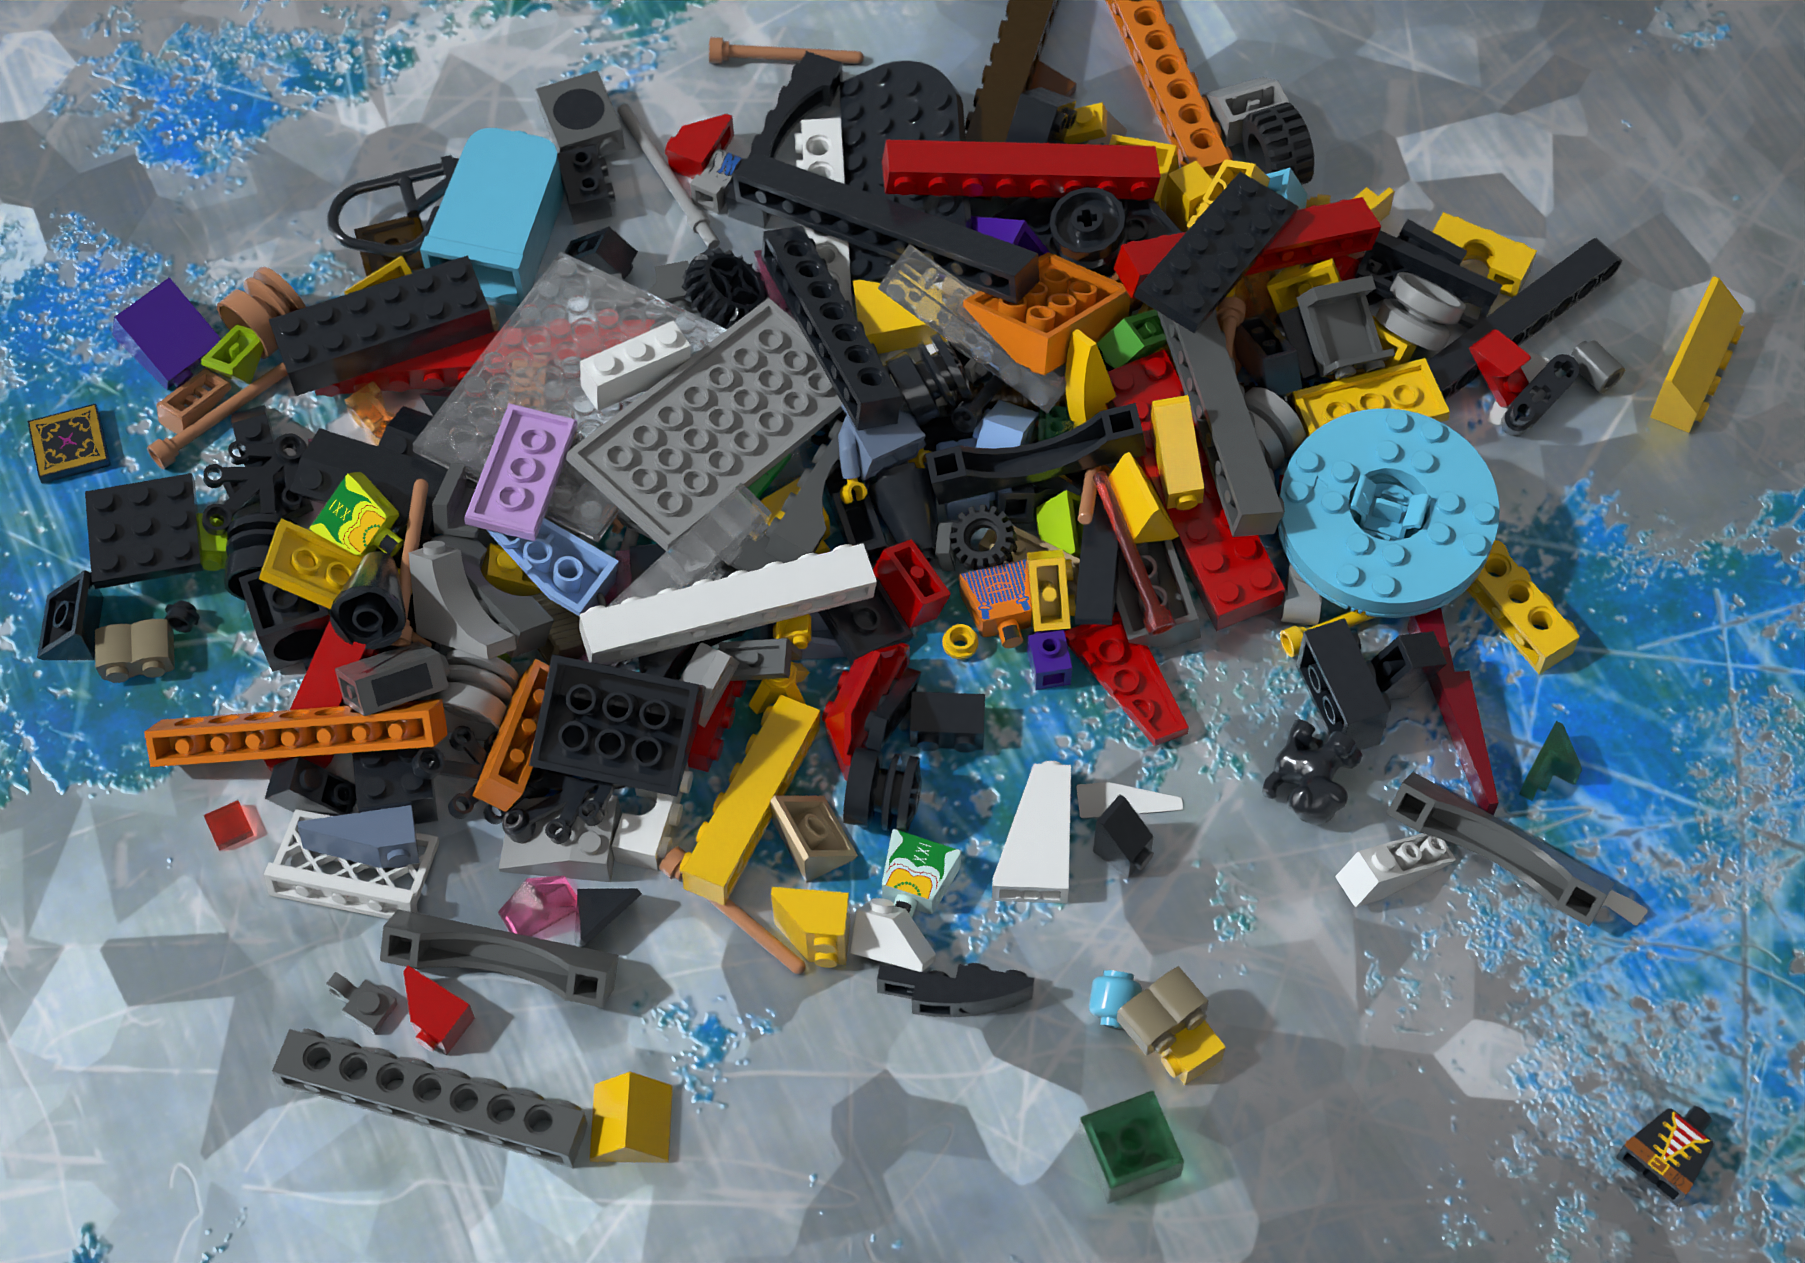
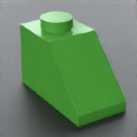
[1097,309,1168,369]

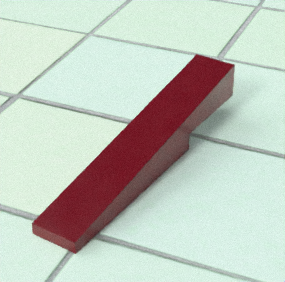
[1407,608,1499,816]

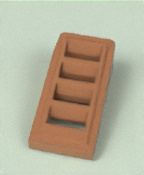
[156,368,231,434]

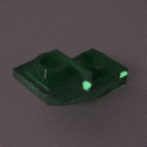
[1037,405,1074,442]

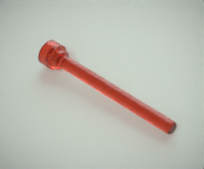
[1093,471,1176,636]

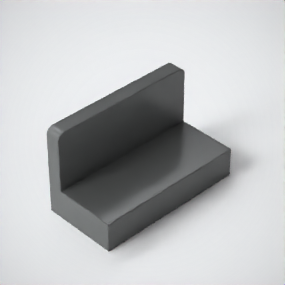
[432,463,481,538]
[718,638,802,681]

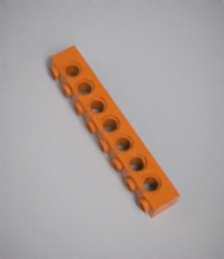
[1105,0,1233,177]
[144,699,448,767]

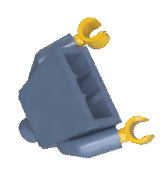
[838,404,931,504]

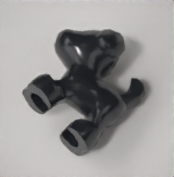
[1262,719,1363,825]

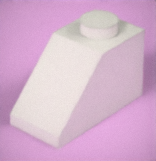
[850,898,936,972]

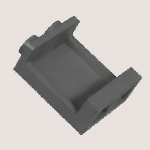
[1297,275,1395,379]

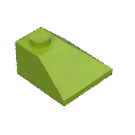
[1036,490,1084,559]

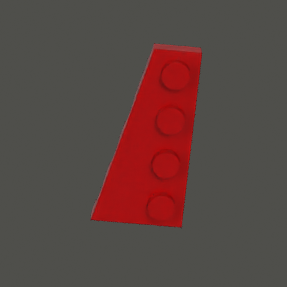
[1064,611,1189,746]

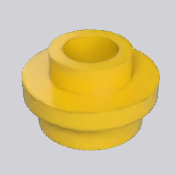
[942,624,979,659]

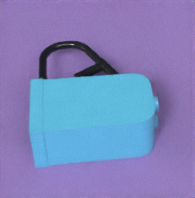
[327,128,564,309]

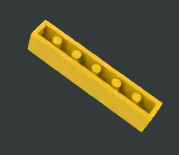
[679,694,820,905]

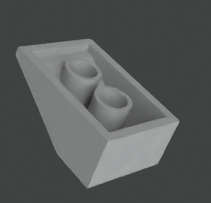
[499,793,622,882]

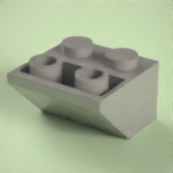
[1202,77,1289,147]

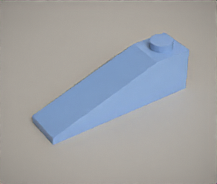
[486,518,619,616]

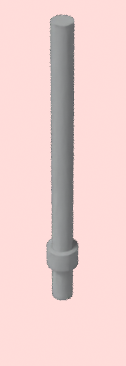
[617,104,720,249]

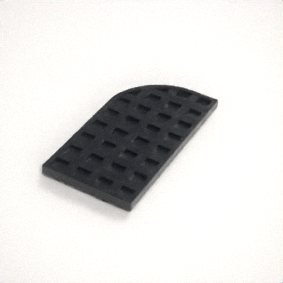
[839,61,972,295]

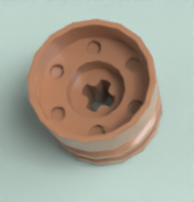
[217,266,306,359]

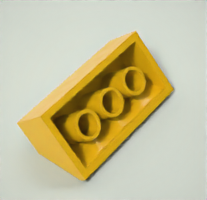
[1650,276,1745,433]

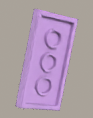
[465,403,578,541]

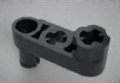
[1501,354,1579,436]

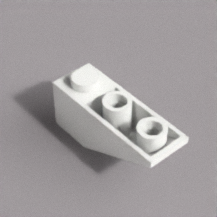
[1335,833,1456,907]

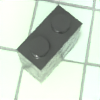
[536,70,625,157]
[335,641,450,716]

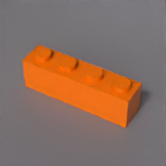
[473,659,550,812]

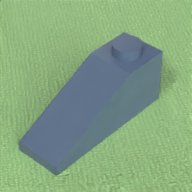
[297,805,419,868]

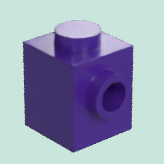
[1027,630,1072,690]

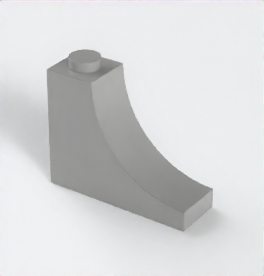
[408,541,516,660]

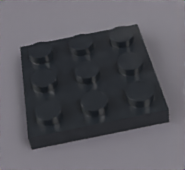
[85,473,204,589]

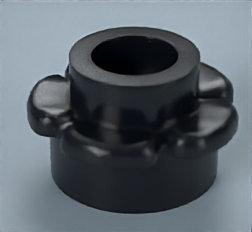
[165,600,200,633]

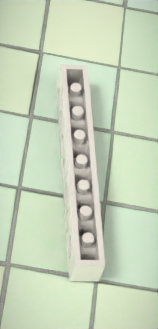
[795,118,853,311]

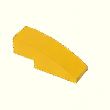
[1065,329,1116,429]

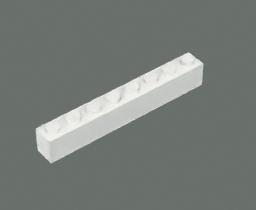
[579,544,877,665]

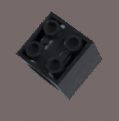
[239,571,331,672]

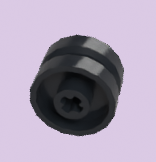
[1050,187,1129,275]

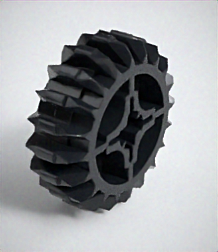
[682,247,772,333]

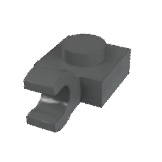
[326,972,398,1035]

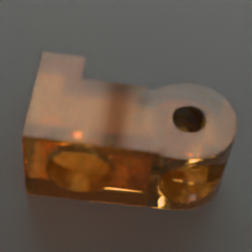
[345,381,395,446]

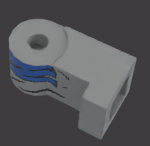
[690,149,743,215]

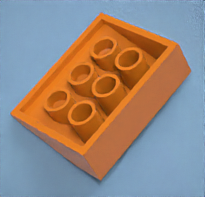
[963,252,1131,376]

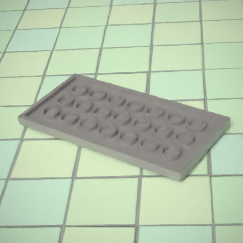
[566,298,843,552]

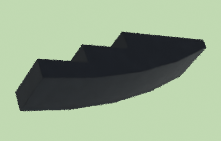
[1075,496,1122,625]

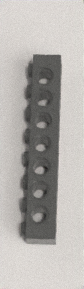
[272,1029,588,1168]

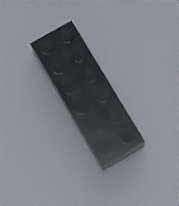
[269,255,494,396]

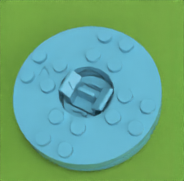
[1278,408,1500,618]

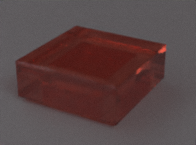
[203,800,254,851]

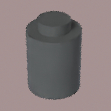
[1571,340,1625,393]

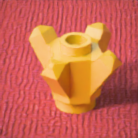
[749,661,810,714]

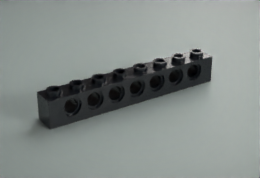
[761,225,904,431]

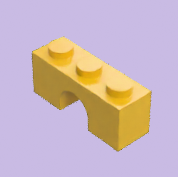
[1432,212,1537,298]

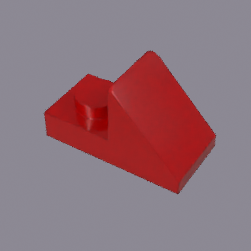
[1469,329,1532,407]

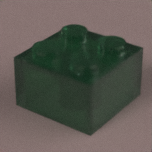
[1077,1090,1184,1204]

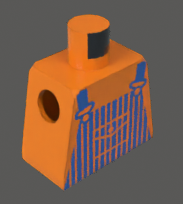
[959,560,1032,649]

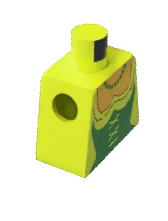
[309,472,404,557]

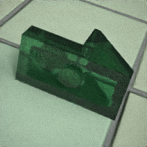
[1519,721,1582,801]

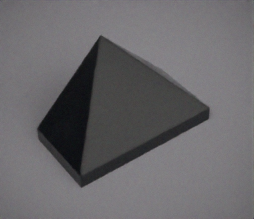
[574,888,642,947]

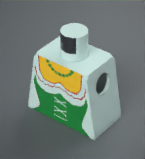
[882,829,961,918]

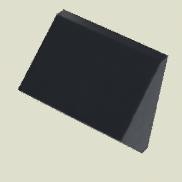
[37,570,104,660]

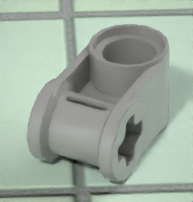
[1281,563,1322,625]

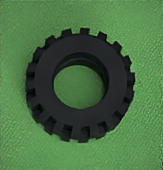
[1243,102,1315,185]

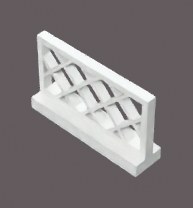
[264,809,439,919]

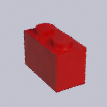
[873,539,951,629]

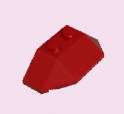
[822,643,910,781]

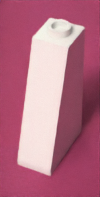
[992,761,1071,904]

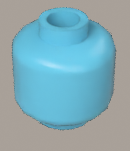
[1089,970,1142,1029]

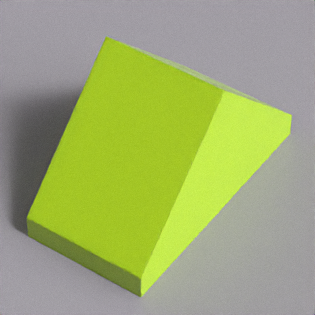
[201,324,264,385]

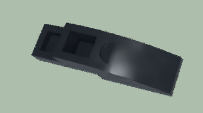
[877,963,1035,1017]

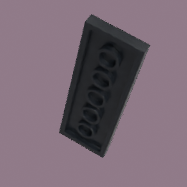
[1134,171,1299,334]

